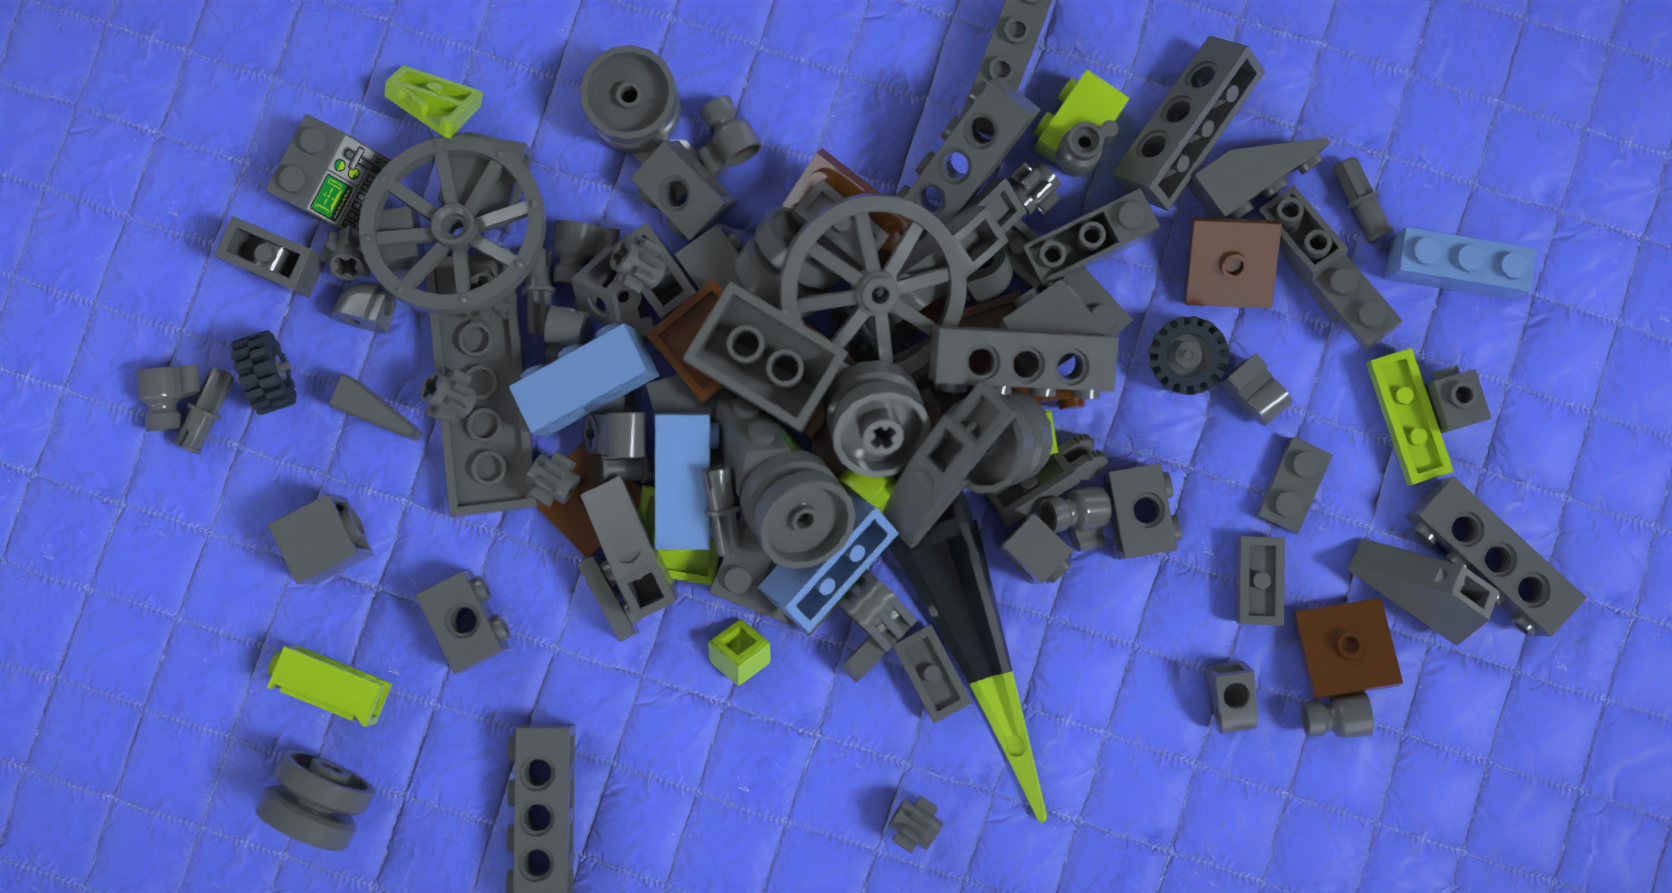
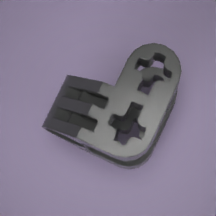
[793,569,917,683]

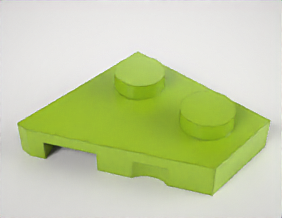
[384,65,483,139]

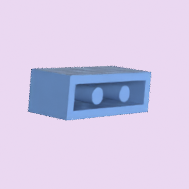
[1384,227,1537,300]
[509,323,660,437]
[655,412,719,550]
[758,489,899,633]

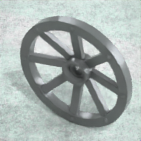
[359,135,546,314]
[778,193,967,377]

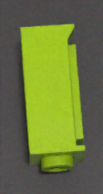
[267,645,393,727]

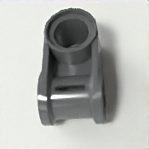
[583,412,647,458]

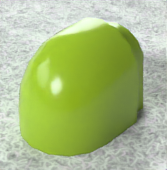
[838,469,899,514]

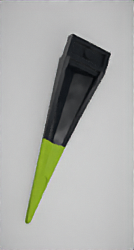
[889,489,1047,823]

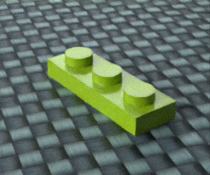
[1366,348,1454,486]

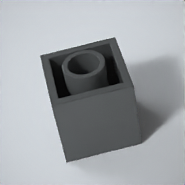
[267,494,374,585]

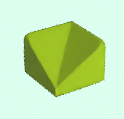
[708,618,771,687]

